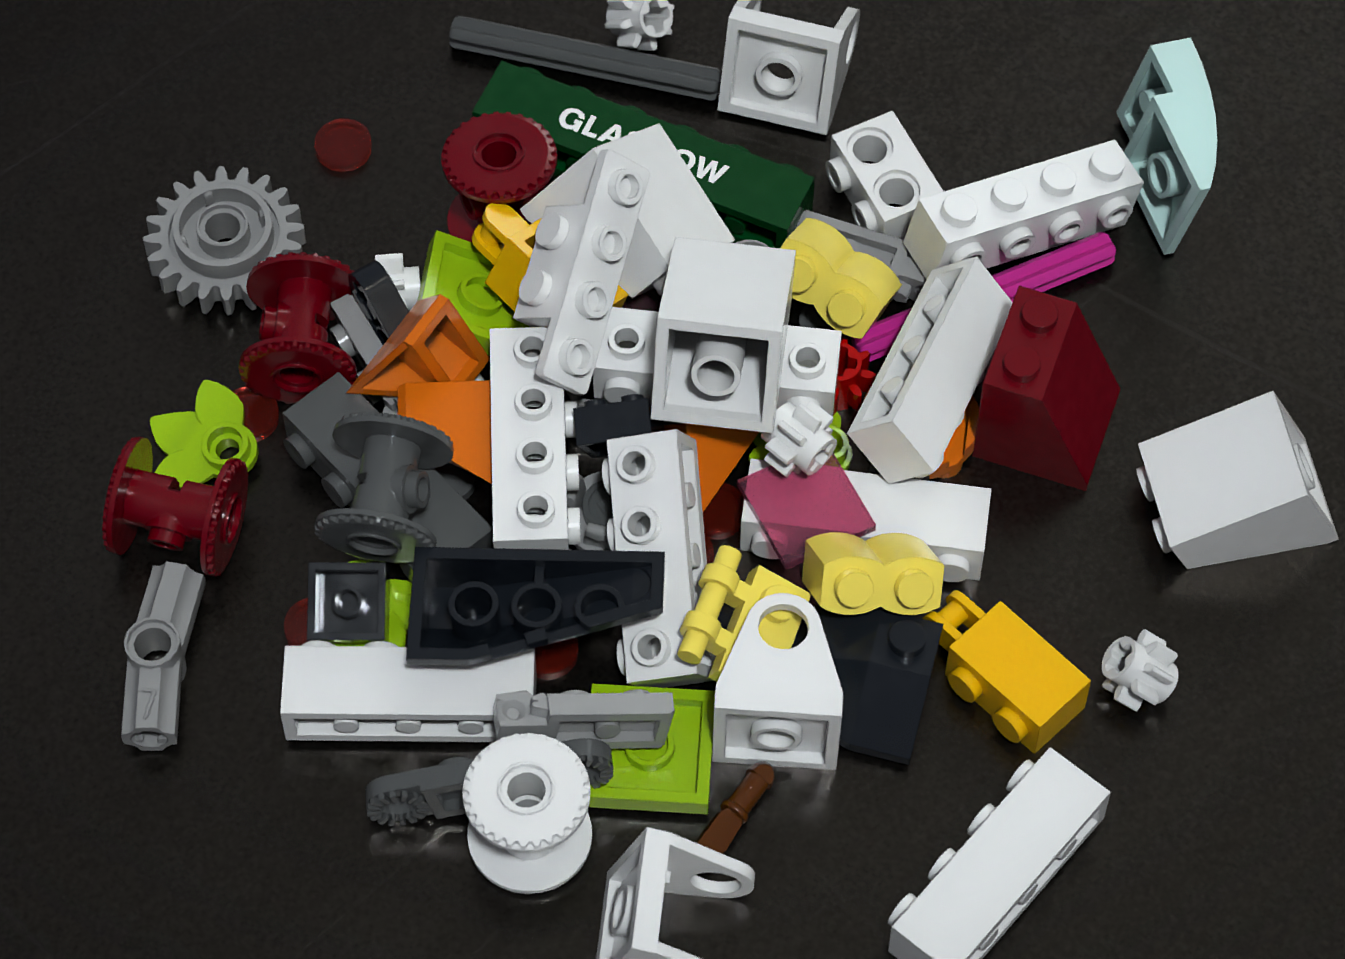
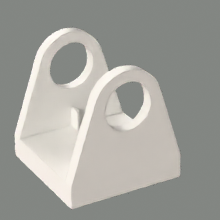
[717,0,860,135]
[712,593,843,770]
[596,827,755,959]

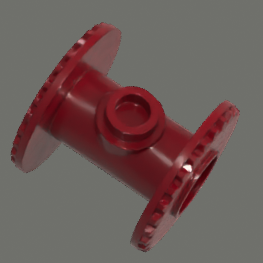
[441,111,557,242]
[238,252,359,404]
[102,436,248,576]

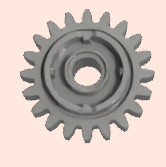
[143,166,306,315]

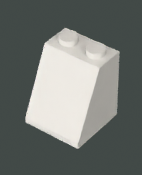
[520,123,735,298]
[651,237,796,433]
[1136,391,1339,569]

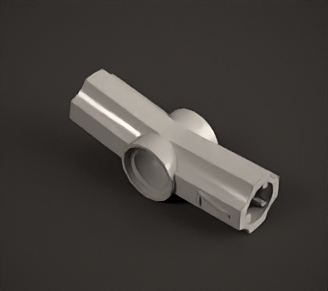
[121,561,206,751]

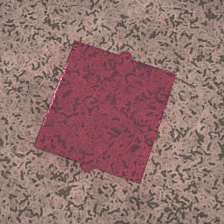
[737,453,876,570]

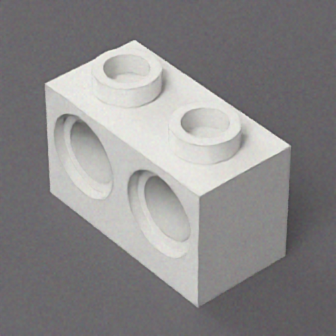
[825,110,944,240]

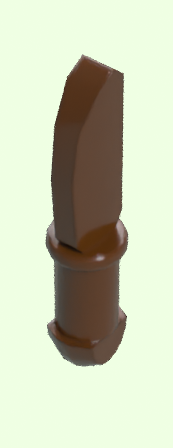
[695,761,775,854]

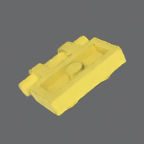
[677,545,811,682]

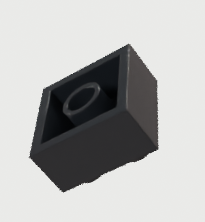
[573,394,665,458]
[307,562,390,643]

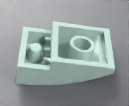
[1116,37,1217,255]

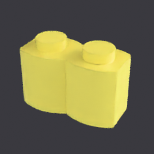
[781,218,902,339]
[802,532,945,615]

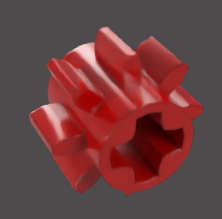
[833,338,876,415]

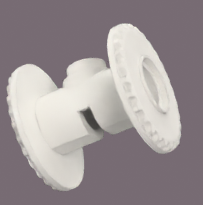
[463,733,592,894]

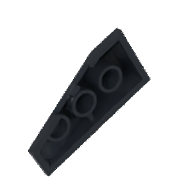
[406,547,665,666]
[715,603,943,765]

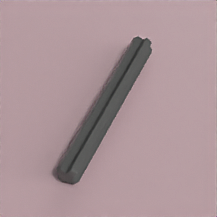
[449,15,722,101]

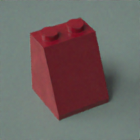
[972,286,1121,491]

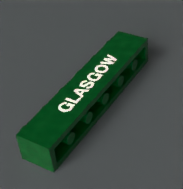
[472,60,815,248]

